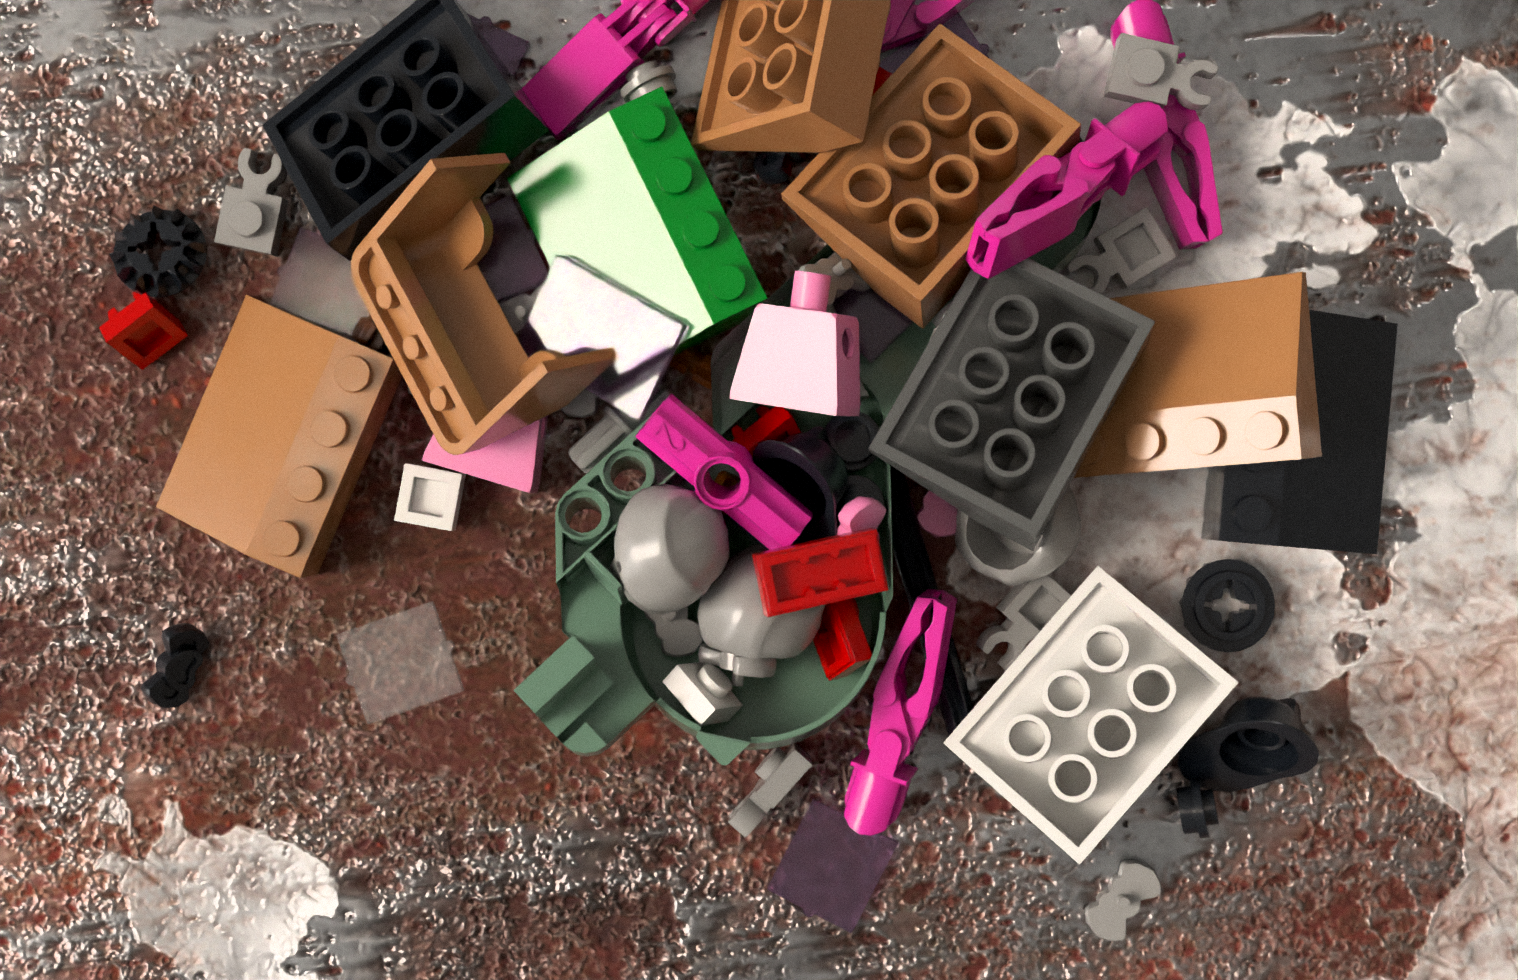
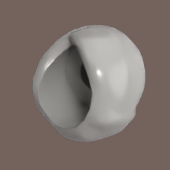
[610,484,729,615]
[955,487,1081,586]
[697,544,826,659]

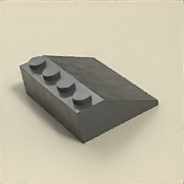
[868,257,1155,551]

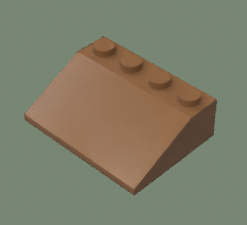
[691,0,891,153]
[781,24,1081,329]
[1074,272,1322,478]
[156,295,402,578]

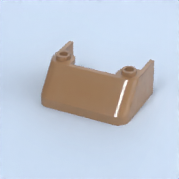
[351,153,619,455]

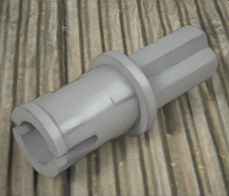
[568,374,670,474]

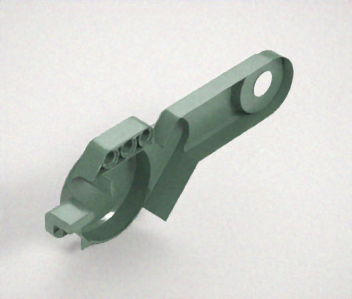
[514,138,1101,766]

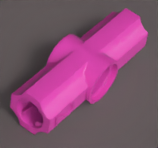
[635,393,813,550]

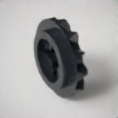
[109,205,207,298]
[1179,559,1275,652]

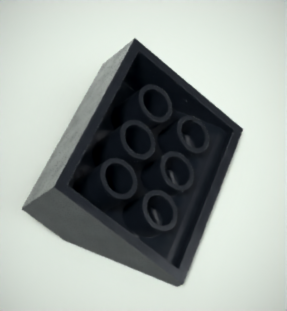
[262,0,549,262]
[1201,309,1398,554]

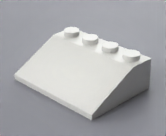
[943,566,1239,864]

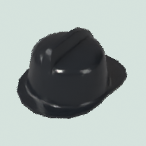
[753,426,848,545]
[1178,697,1320,792]

